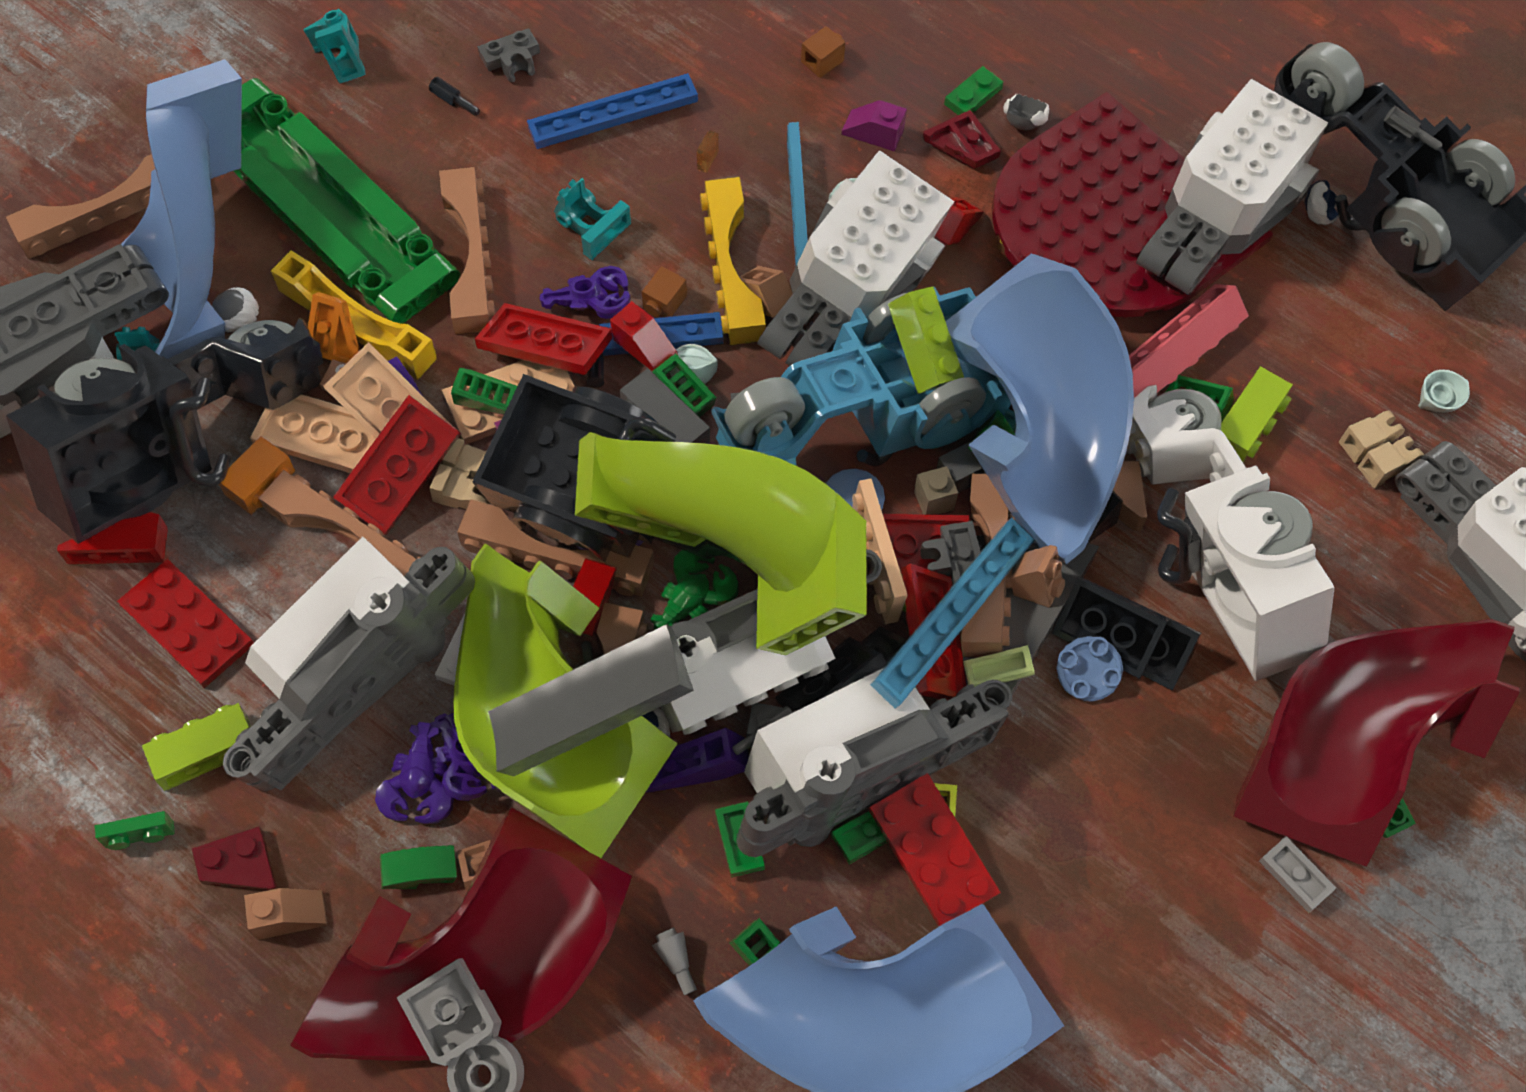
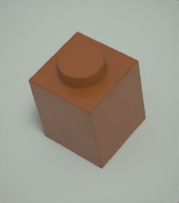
[801,26,846,78]
[642,266,687,318]

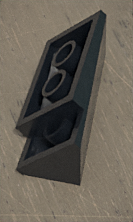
[1052,576,1201,691]
[775,626,907,713]

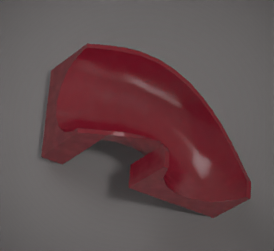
[1233,619,1520,867]
[290,807,632,1061]

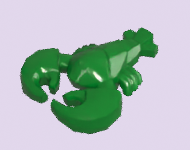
[651,550,739,630]

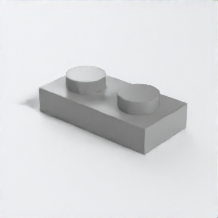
[1259,836,1336,913]

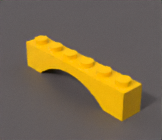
[700,177,766,345]
[271,250,437,380]

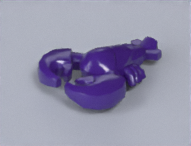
[540,266,631,319]
[432,713,497,801]
[375,722,454,824]

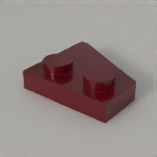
[923,110,1001,169]
[192,826,277,891]

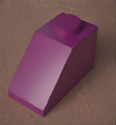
[841,100,907,152]

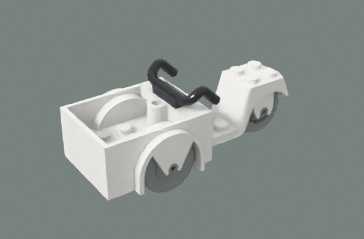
[1127,385,1335,681]

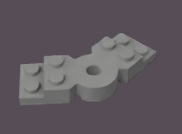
[397,958,524,1092]

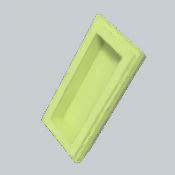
[963,645,1035,687]

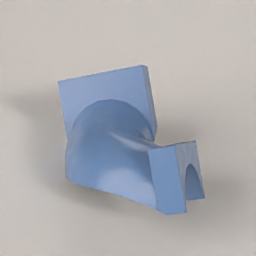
[121,59,242,359]
[946,253,1134,564]
[693,904,1064,1092]

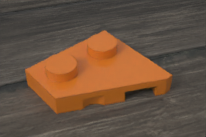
[308,292,360,364]

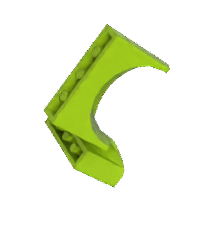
[575,432,867,656]
[453,544,677,858]

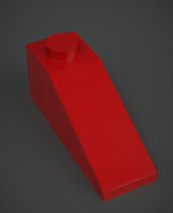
[57,512,168,564]

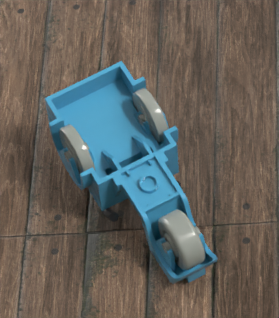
[712,287,1011,467]

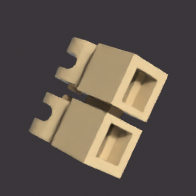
[1339,410,1424,489]
[430,438,489,510]

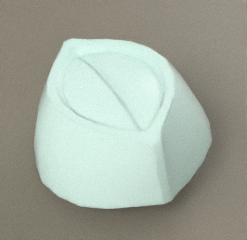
[670,344,718,385]
[1418,370,1470,413]

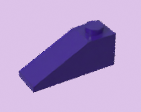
[646,728,749,793]

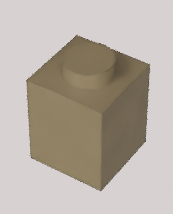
[914,466,958,515]

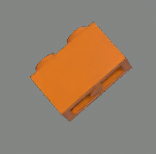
[219,436,295,515]

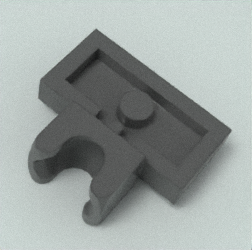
[477,28,540,82]
[920,521,981,584]

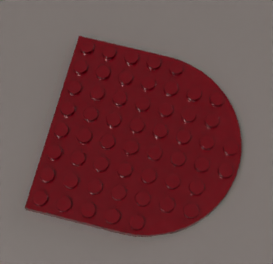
[992,92,1273,317]

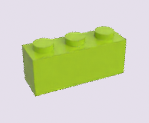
[888,286,964,394]
[1221,366,1293,462]
[142,703,251,791]

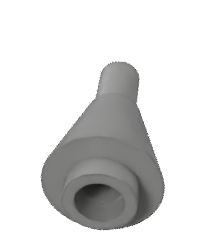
[652,928,697,995]

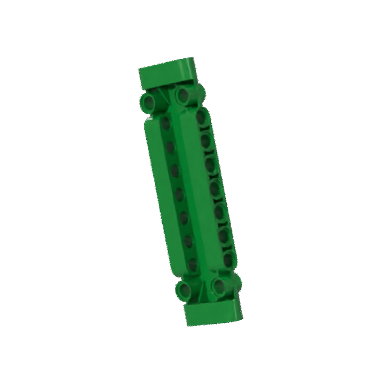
[234,78,460,324]

